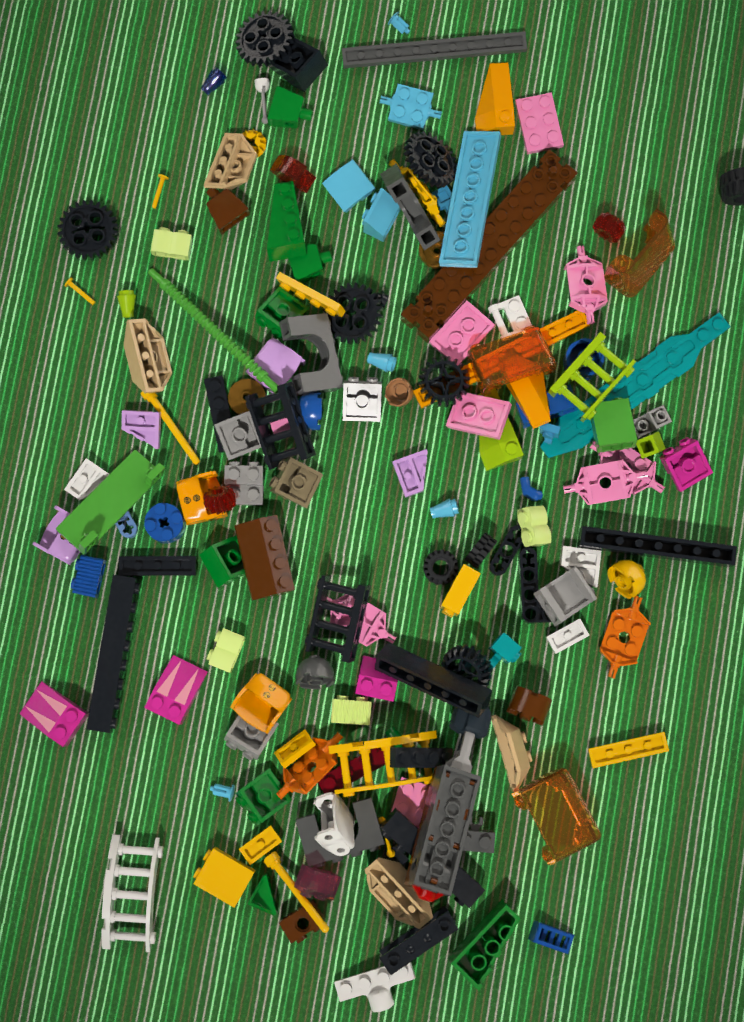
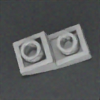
[633,405,672,439]

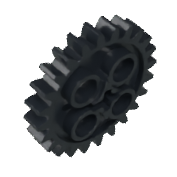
[235,10,295,68]
[403,131,457,188]
[57,200,119,261]
[323,282,384,345]

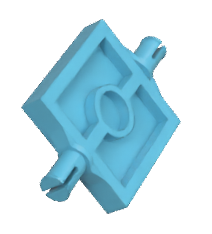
[379,84,442,131]

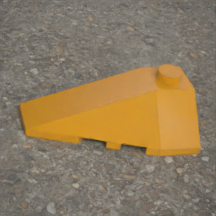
[475,63,515,135]
[498,356,551,429]

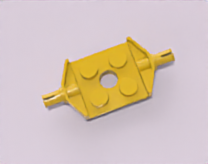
[389,159,446,227]

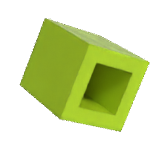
[636,431,666,459]

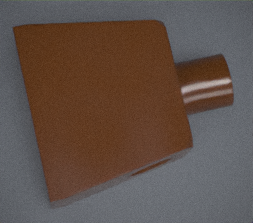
[206,188,250,235]

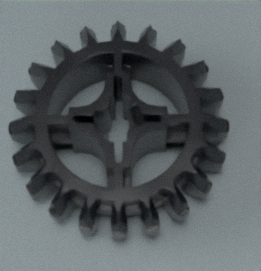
[418,356,470,407]
[441,644,493,687]

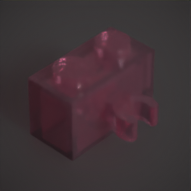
[294,864,342,901]

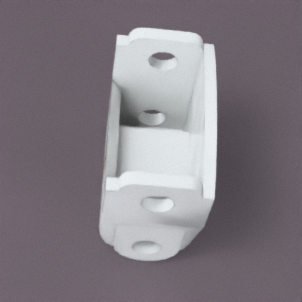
[314,792,355,856]

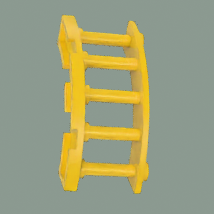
[328,730,437,797]

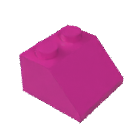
[355,656,398,702]

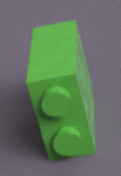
[589,397,637,453]

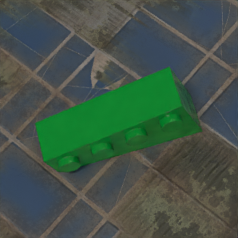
[267,181,307,262]
[448,899,520,991]

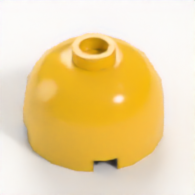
[607,560,646,599]

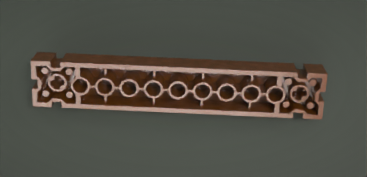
[400,149,578,344]

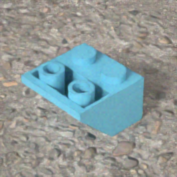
[362,188,401,242]

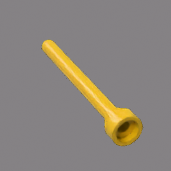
[140,391,200,465]
[264,851,329,933]

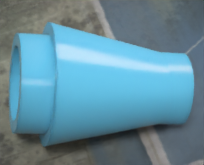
[367,352,396,372]
[430,498,459,519]

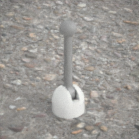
[254,78,270,124]

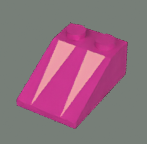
[144,655,208,725]
[19,681,89,747]

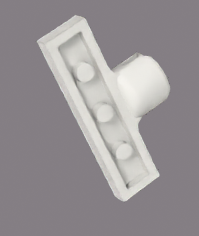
[334,962,416,1012]

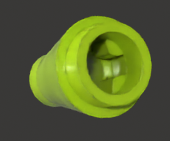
[117,290,136,318]

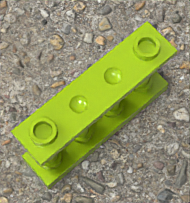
[548,332,636,422]

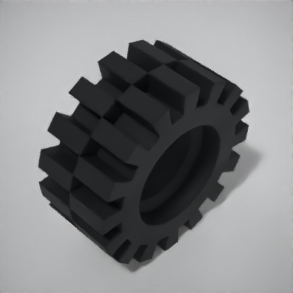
[464,532,498,569]
[423,550,458,585]

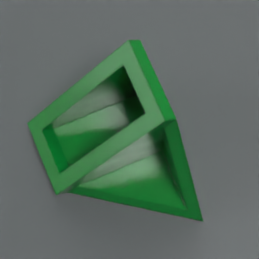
[247,873,278,915]

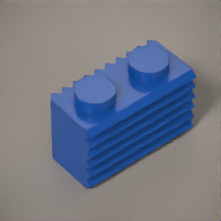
[71,555,106,598]

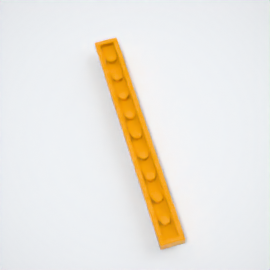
[413,310,590,409]

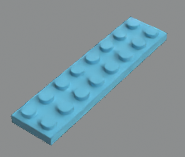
[439,131,501,268]

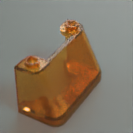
[604,208,675,298]
[467,325,557,396]
[512,768,601,865]

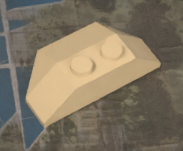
[204,133,257,189]
[124,318,172,394]
[491,715,532,793]
[365,857,433,929]

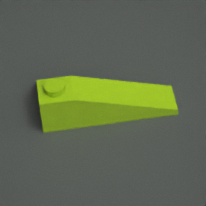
[478,388,524,471]

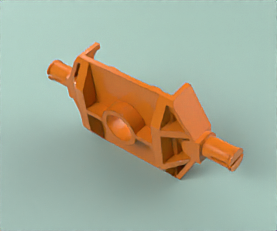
[599,596,651,679]
[276,732,343,799]

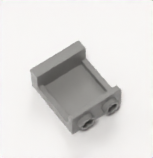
[534,566,597,626]

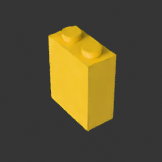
[440,564,481,618]
[193,847,256,908]

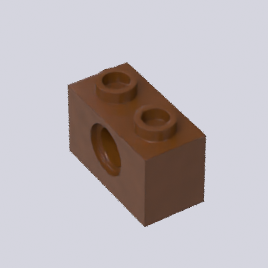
[279,899,326,944]

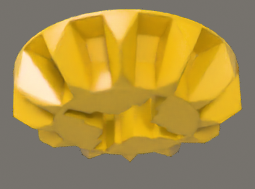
[242,129,266,158]

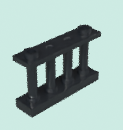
[245,381,316,470]
[305,575,371,663]
[379,905,458,975]

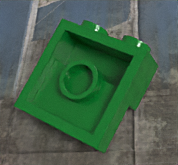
[255,286,309,339]
[235,768,292,825]

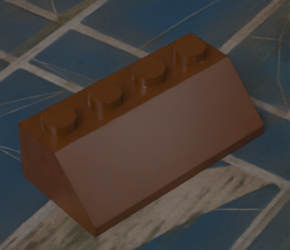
[234,515,295,601]

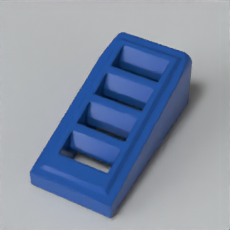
[528,921,574,954]

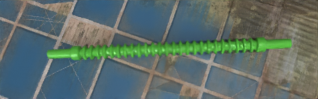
[148,268,278,393]

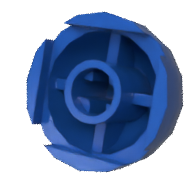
[298,392,322,430]

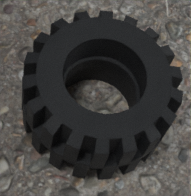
[719,167,744,205]

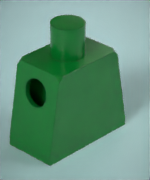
[267,86,313,128]
[289,244,332,283]

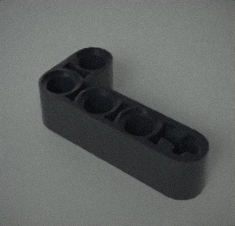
[518,547,552,624]

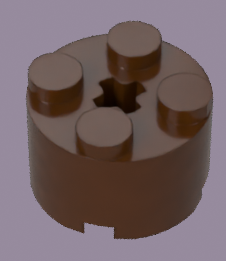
[506,686,552,726]

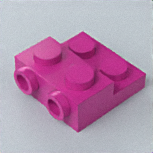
[659,437,713,492]

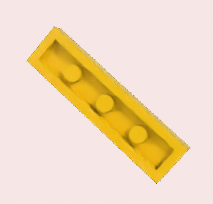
[276,272,346,318]
[588,732,669,768]

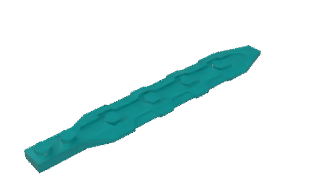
[540,312,731,458]

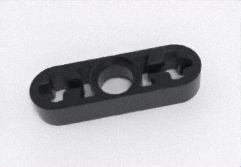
[489,525,522,576]

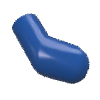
[520,477,543,501]

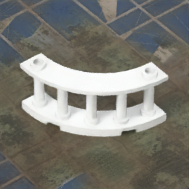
[102,834,163,952]

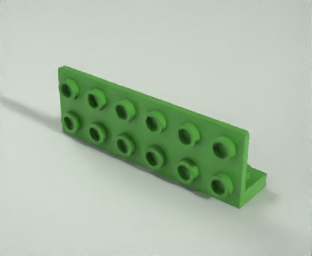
[56,450,165,555]

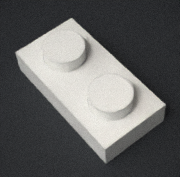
[546,619,590,654]

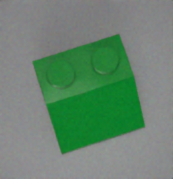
[199,535,245,588]

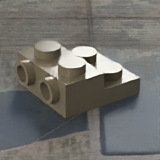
[269,457,323,508]

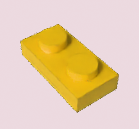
[274,729,316,769]
[239,825,282,865]

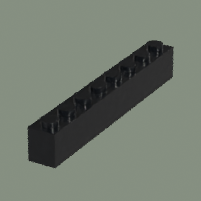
[577,526,737,567]
[86,575,141,733]

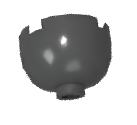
[296,655,335,689]

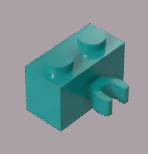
[488,633,522,668]

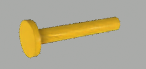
[152,174,169,209]
[64,277,95,305]

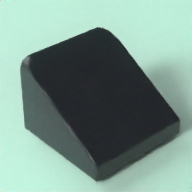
[381,843,409,865]

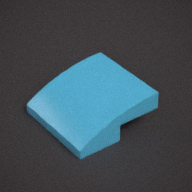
[322,160,376,213]

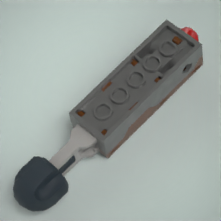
[404,706,491,902]

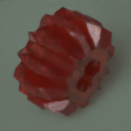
[592,212,626,243]
[203,485,236,515]

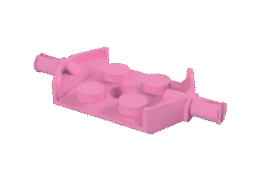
[564,246,608,324]
[590,441,665,495]
[563,459,649,505]
[326,594,397,647]

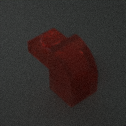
[270,155,316,193]

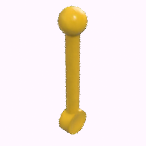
[378,817,395,858]

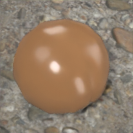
[385,378,413,407]

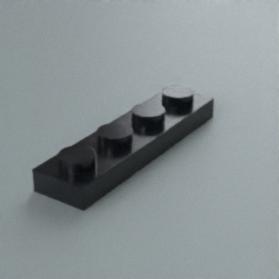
[204,375,232,453]
[119,556,197,576]
[390,747,453,768]

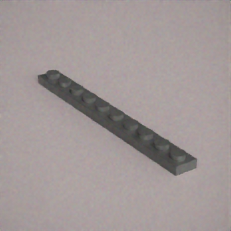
[342,31,527,69]

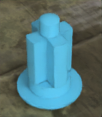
[388,12,410,34]
[210,783,235,802]

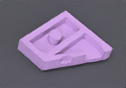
[121,410,161,449]
[392,449,428,498]

